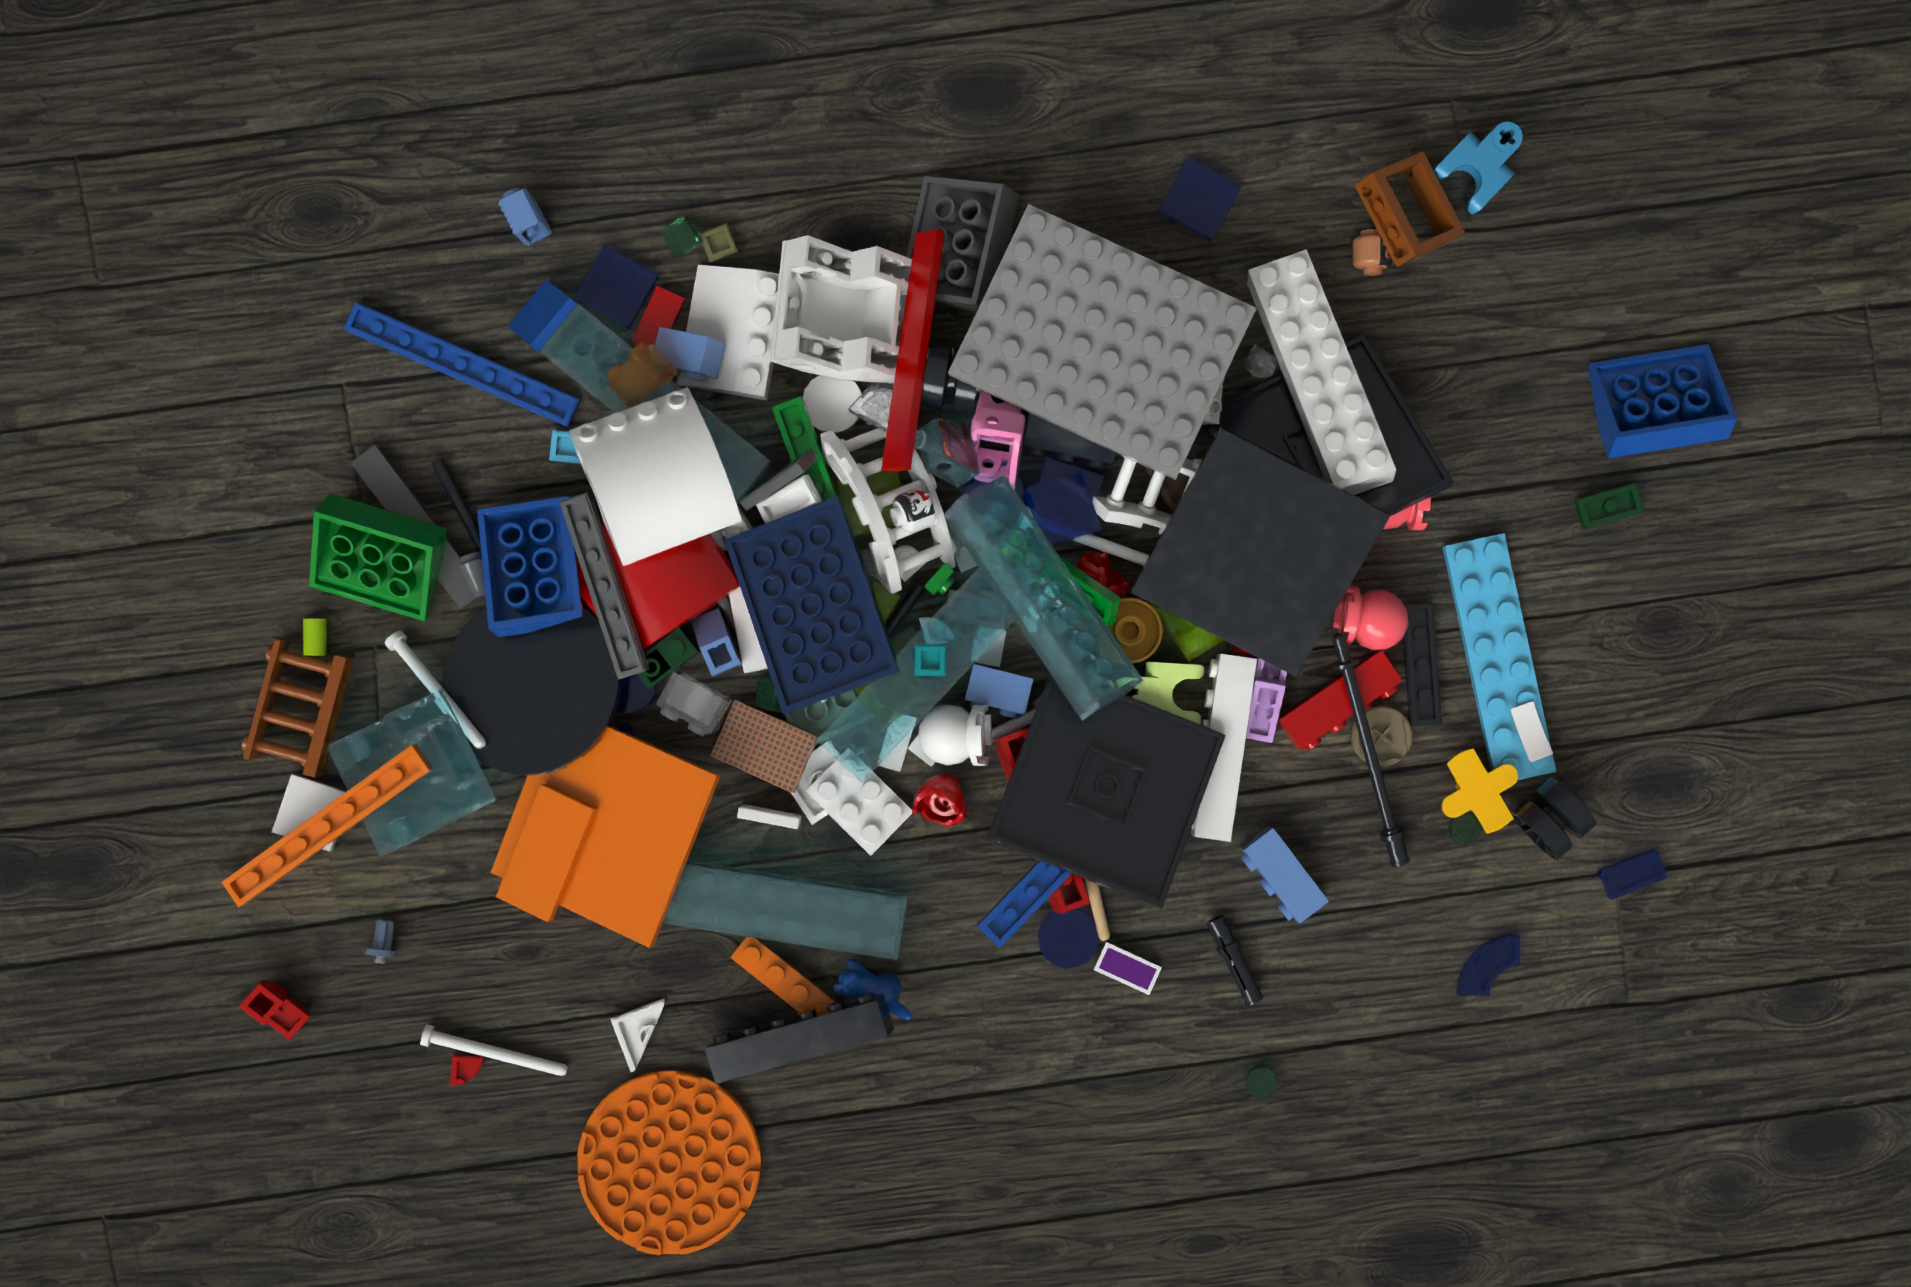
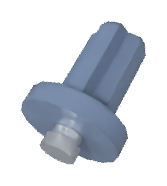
[365,920,397,964]

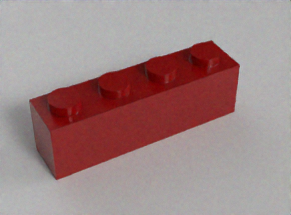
[1278,650,1403,751]

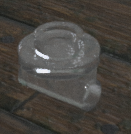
[1245,344,1279,378]

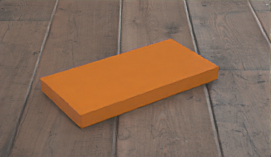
[496,784,597,923]

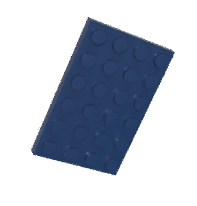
[724,496,901,714]

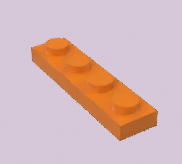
[730,932,837,1013]

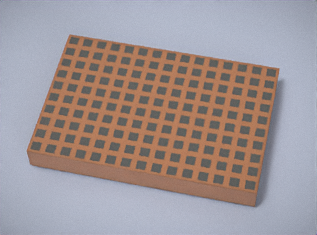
[711,700,818,793]

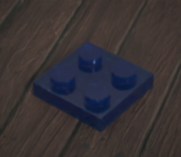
[1158,157,1242,241]

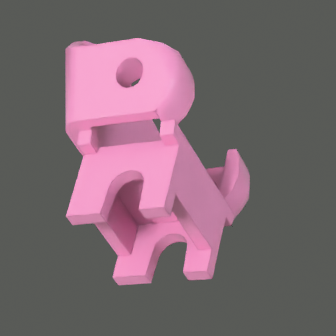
[969,390,1025,492]

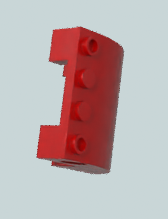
[576,524,740,653]

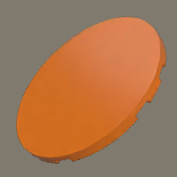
[577,1070,761,1255]

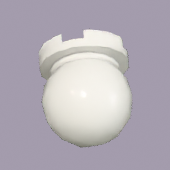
[918,705,992,766]

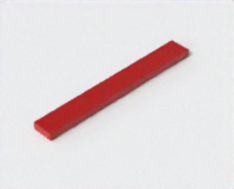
[881,229,945,472]

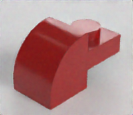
[239,980,311,1040]

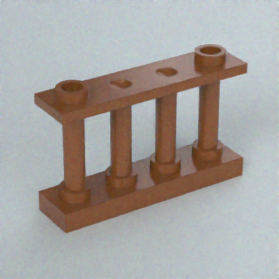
[242,639,355,777]

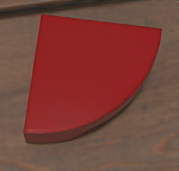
[450,1053,485,1086]

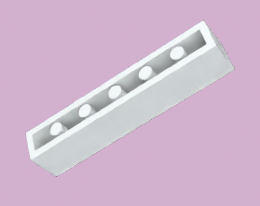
[1191,654,1257,842]

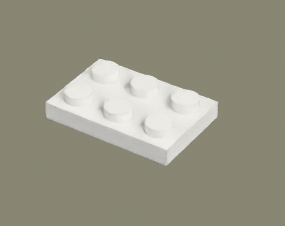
[805,748,912,856]

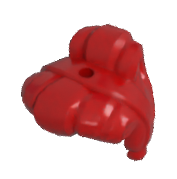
[1075,551,1130,598]
[912,774,967,827]

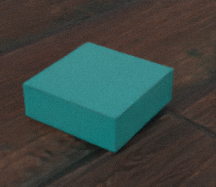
[914,644,946,676]

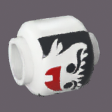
[890,488,939,533]

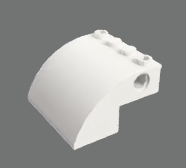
[770,235,912,383]
[569,387,742,566]

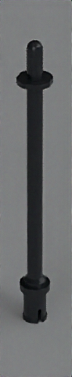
[1331,633,1410,867]

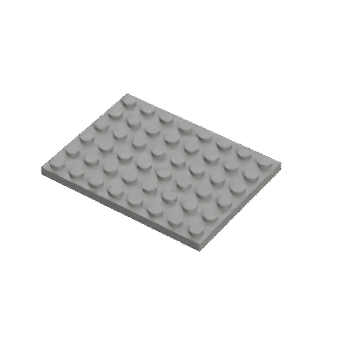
[948,204,1257,480]

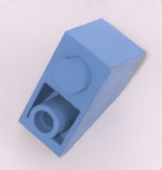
[691,608,742,676]

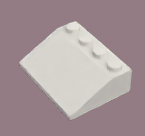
[677,265,779,401]

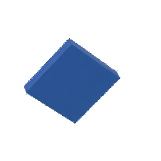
[508,279,577,351]

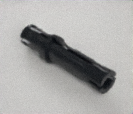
[1206,915,1264,1006]

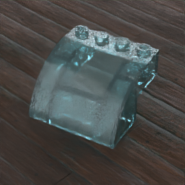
[327,689,497,858]

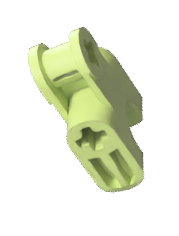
[1111,662,1204,725]

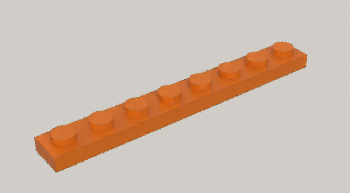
[221,744,433,907]

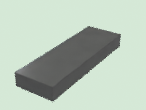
[740,449,819,511]

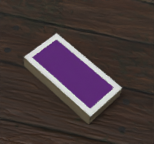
[1093,941,1162,995]

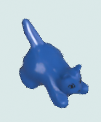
[833,958,912,1020]

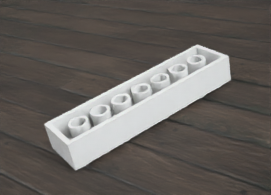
[1247,249,1396,495]

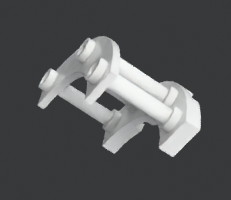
[820,409,957,594]
[1090,455,1202,534]

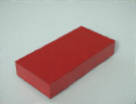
[632,286,686,351]

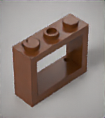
[1354,151,1465,267]

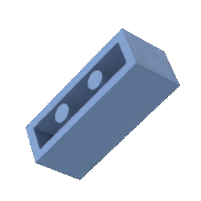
[1240,826,1329,924]

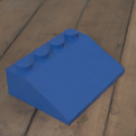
[1588,344,1737,458]
[477,496,583,637]

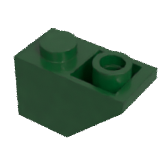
[637,627,701,689]

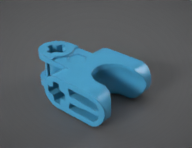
[1433,122,1523,215]

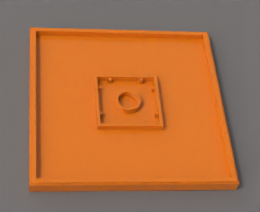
[490,725,721,948]

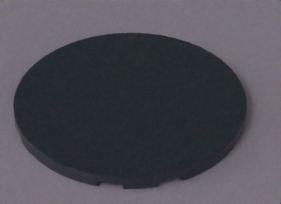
[442,606,622,776]

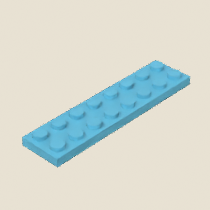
[1442,533,1556,780]

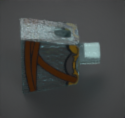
[914,418,980,487]

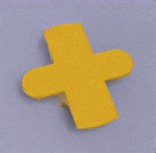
[1441,748,1518,834]

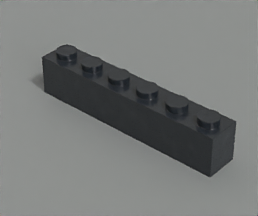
[705,992,894,1084]

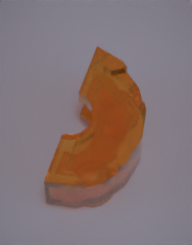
[606,342,679,409]

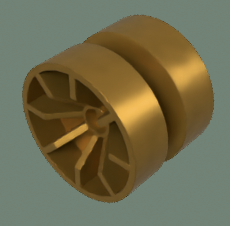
[1094,598,1163,663]

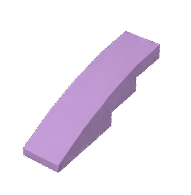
[1246,657,1287,743]

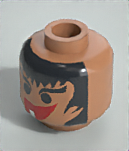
[1352,229,1393,276]

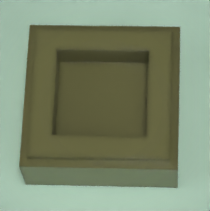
[699,223,739,264]

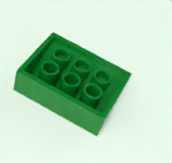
[309,493,447,622]

